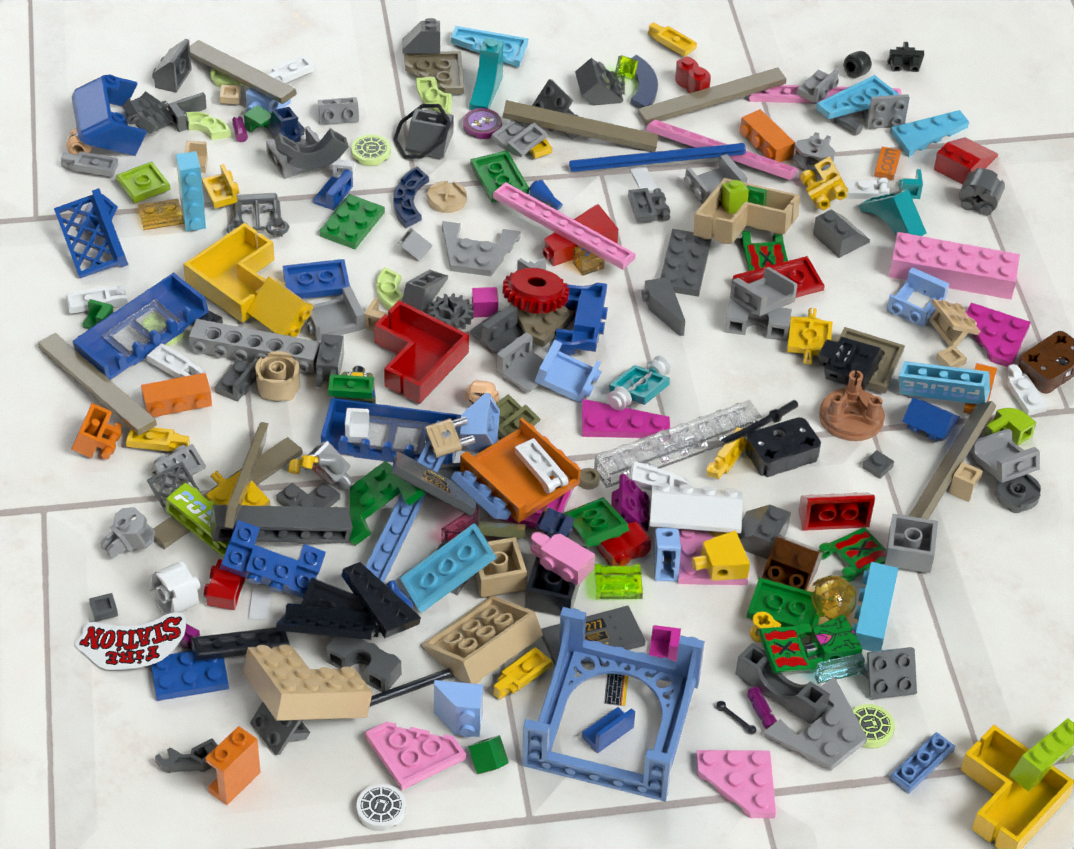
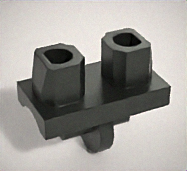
[887,42,924,72]

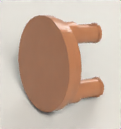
[819,370,885,441]

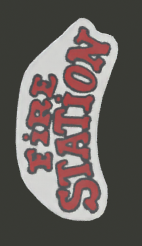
[75,612,186,670]

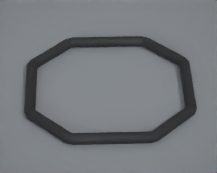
[393,104,451,159]

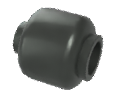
[843,51,872,78]

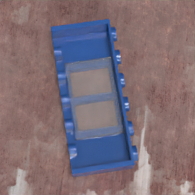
[73,272,209,380]
[321,398,461,464]

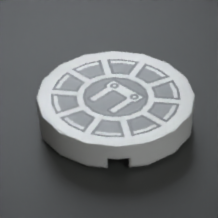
[356,784,406,831]

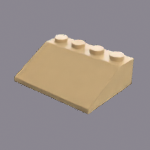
[422,596,543,684]

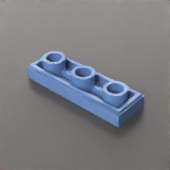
[451,471,511,519]
[890,732,956,794]

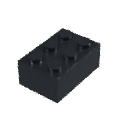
[525,545,587,615]

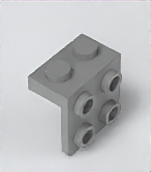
[496,332,544,393]

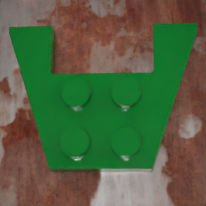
[349,461,426,546]

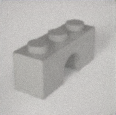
[725,300,792,341]

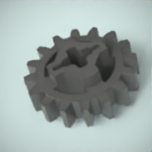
[428,293,474,329]

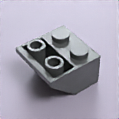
[575,58,624,105]
[405,108,454,158]

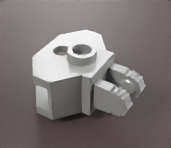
[793,132,835,172]
[101,507,155,558]

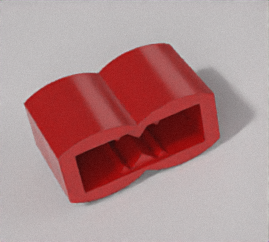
[675,56,711,93]
[598,522,652,569]
[203,559,245,610]

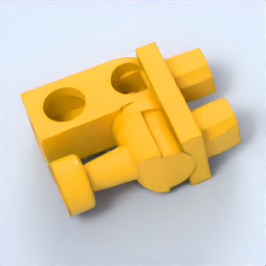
[800,156,849,211]

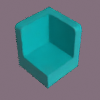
[898,169,923,199]

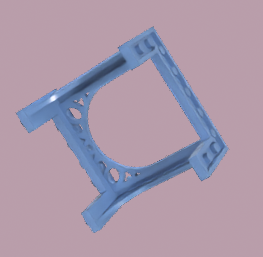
[522,607,705,802]

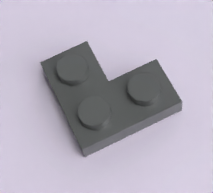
[276,482,340,507]

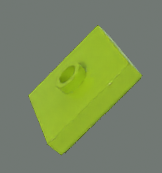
[116,161,171,204]

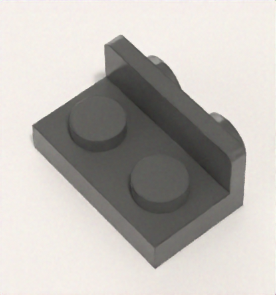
[215,359,258,402]

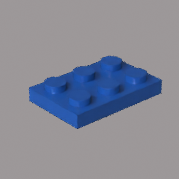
[283,259,350,299]
[151,650,229,701]

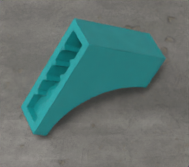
[469,38,504,110]
[858,189,927,236]

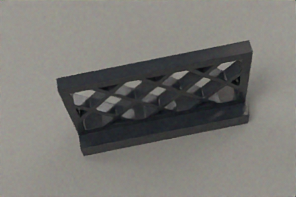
[276,603,380,640]

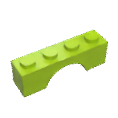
[1009,718,1074,792]

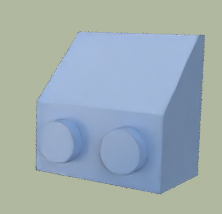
[458,393,500,452]
[434,680,483,737]

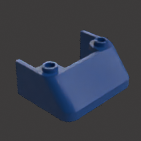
[72,74,147,156]

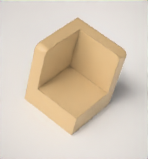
[184,141,208,173]
[364,298,388,331]
[949,462,983,502]

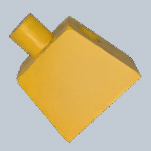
[691,530,750,581]

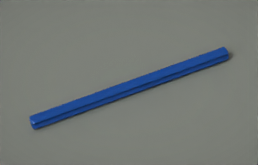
[569,143,746,172]

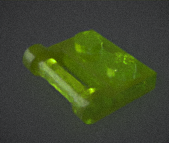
[594,563,643,599]

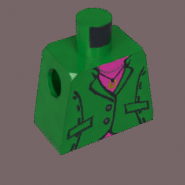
[803,615,863,667]

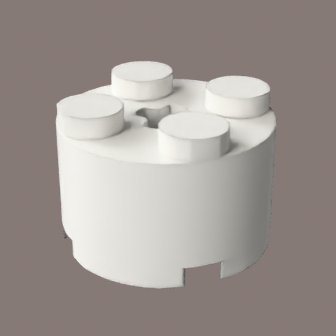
[149,561,200,615]

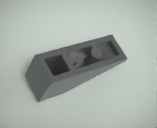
[402,269,448,311]
[641,277,685,336]

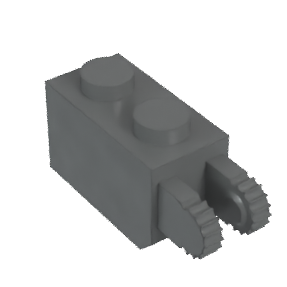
[316,334,344,387]

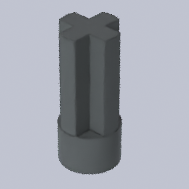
[835,115,863,135]

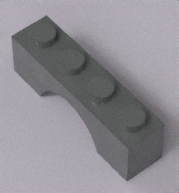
[735,643,830,725]

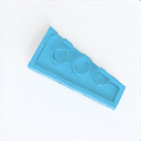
[451,26,529,68]
[816,75,900,119]
[891,110,969,157]

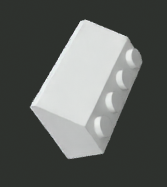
[650,483,743,533]

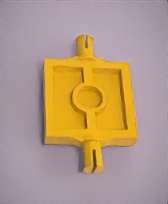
[787,308,833,365]
[206,471,270,506]

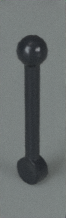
[716,701,757,735]

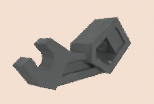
[155,738,218,773]

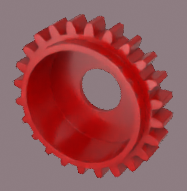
[502,268,569,314]

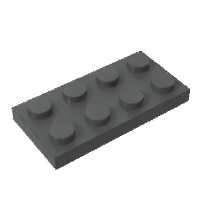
[660,229,712,297]

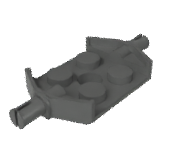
[123,91,173,134]

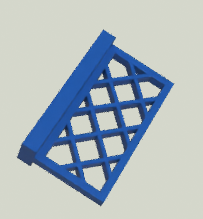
[54,188,129,278]

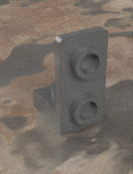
[168,92,207,132]

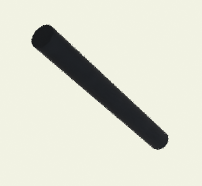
[369,668,452,707]

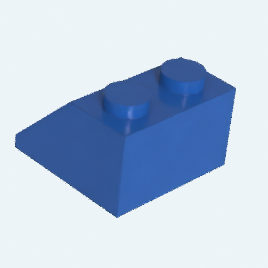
[902,398,960,441]

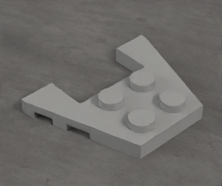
[442,221,521,276]
[764,677,867,771]

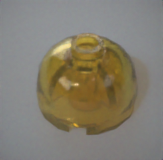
[811,575,856,622]

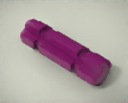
[747,686,777,729]

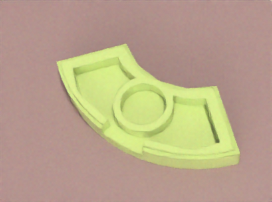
[416,77,453,114]
[186,112,231,140]
[376,267,403,310]

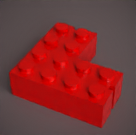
[374,300,469,404]

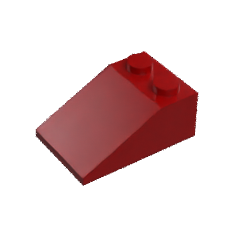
[934,137,998,185]

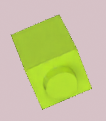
[721,180,749,214]

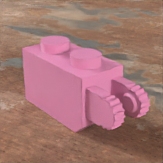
[530,532,595,586]

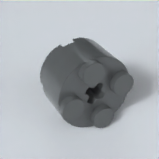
[959,168,1005,216]

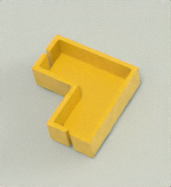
[183,223,275,323]
[960,724,1074,849]

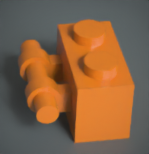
[71,403,122,459]

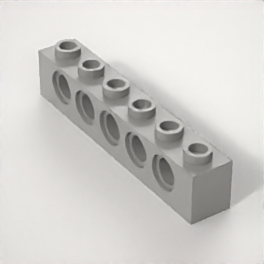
[189,319,320,374]

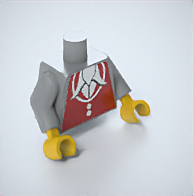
[288,441,354,490]

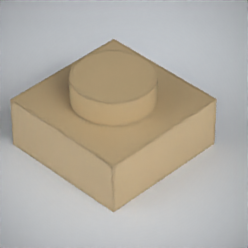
[219,85,241,104]
[936,345,967,368]

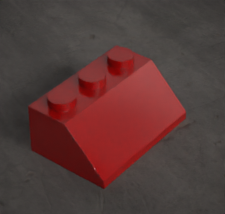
[798,492,875,531]

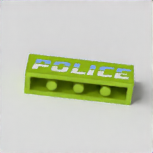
[166,482,229,557]

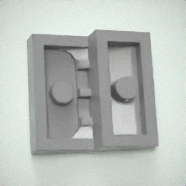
[491,120,548,157]

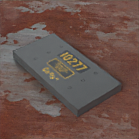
[392,451,476,516]
[541,605,646,666]

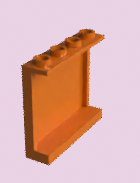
[460,418,581,523]

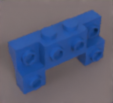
[556,282,608,355]
[219,520,326,598]

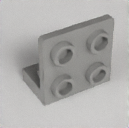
[862,94,910,129]

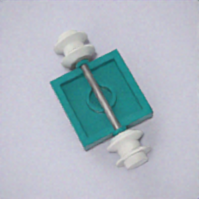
[608,355,671,411]

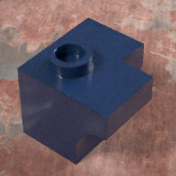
[269,107,305,143]
[534,507,575,538]

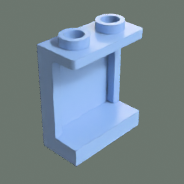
[534,340,602,403]

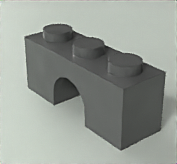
[326,636,402,692]

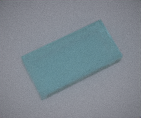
[815,653,865,684]

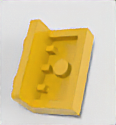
[202,164,239,209]

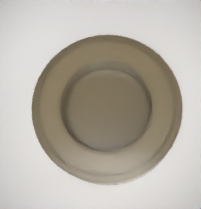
[579,468,600,490]

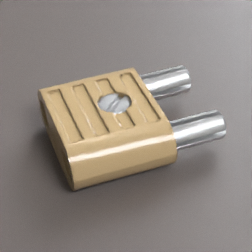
[425,417,475,458]

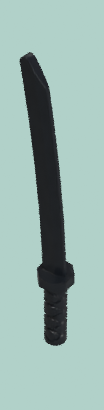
[721,400,798,444]

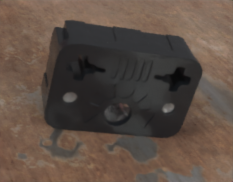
[745,417,821,477]

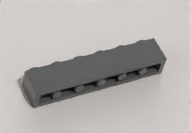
[209,505,353,543]

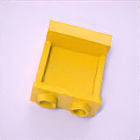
[247,276,314,337]

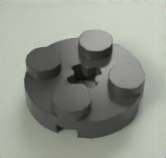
[995,474,1041,513]

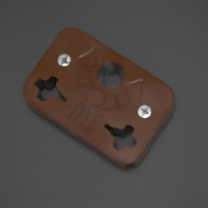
[1018,331,1074,394]

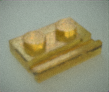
[138,199,184,230]

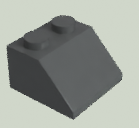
[402,18,440,54]
[152,39,192,93]
[813,209,870,258]
[737,504,791,560]

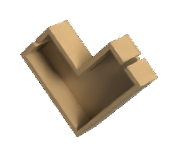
[693,178,800,244]
[243,645,373,721]

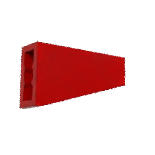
[542,204,619,266]

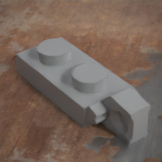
[61,151,119,177]

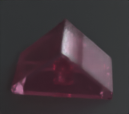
[441,506,479,543]

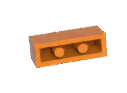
[740,109,795,162]
[141,373,212,417]

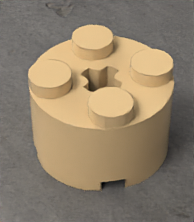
[255,351,300,401]

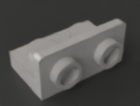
[797,69,839,104]
[318,97,359,124]
[151,444,206,489]

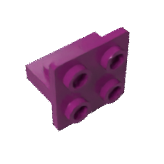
[611,473,650,532]

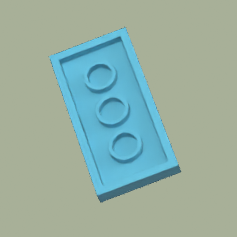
[400,523,497,613]

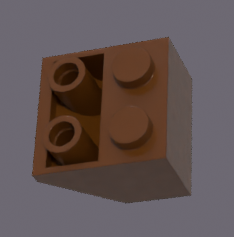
[762,535,824,591]

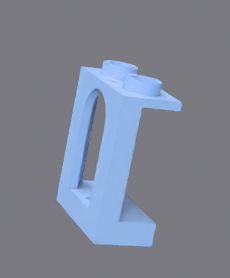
[887,267,949,327]

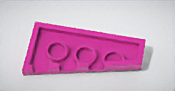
[582,399,670,439]

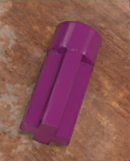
[232,116,248,142]

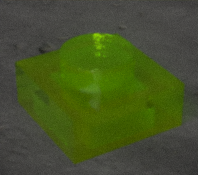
[615,55,638,80]

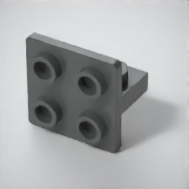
[532,79,575,132]
[470,304,523,354]
[861,647,917,699]
[250,702,311,755]

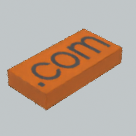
[874,146,901,180]

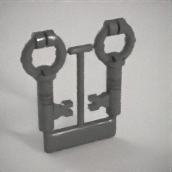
[226,193,290,237]

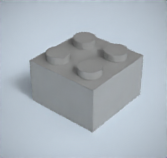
[885,514,938,573]

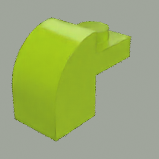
[984,408,1036,445]

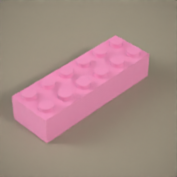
[889,232,1020,300]

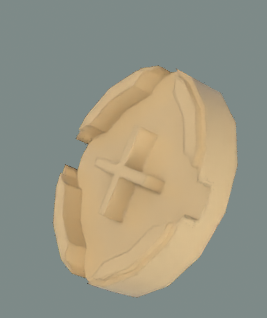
[427,181,467,213]

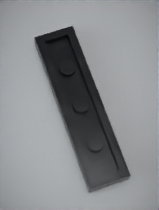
[191,627,290,661]

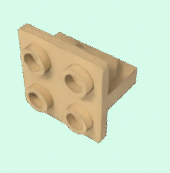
[929,299,981,348]

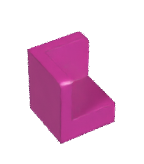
[472,287,499,318]
[649,625,681,662]

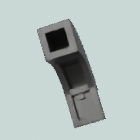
[274,128,349,169]

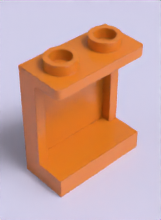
[206,726,261,805]

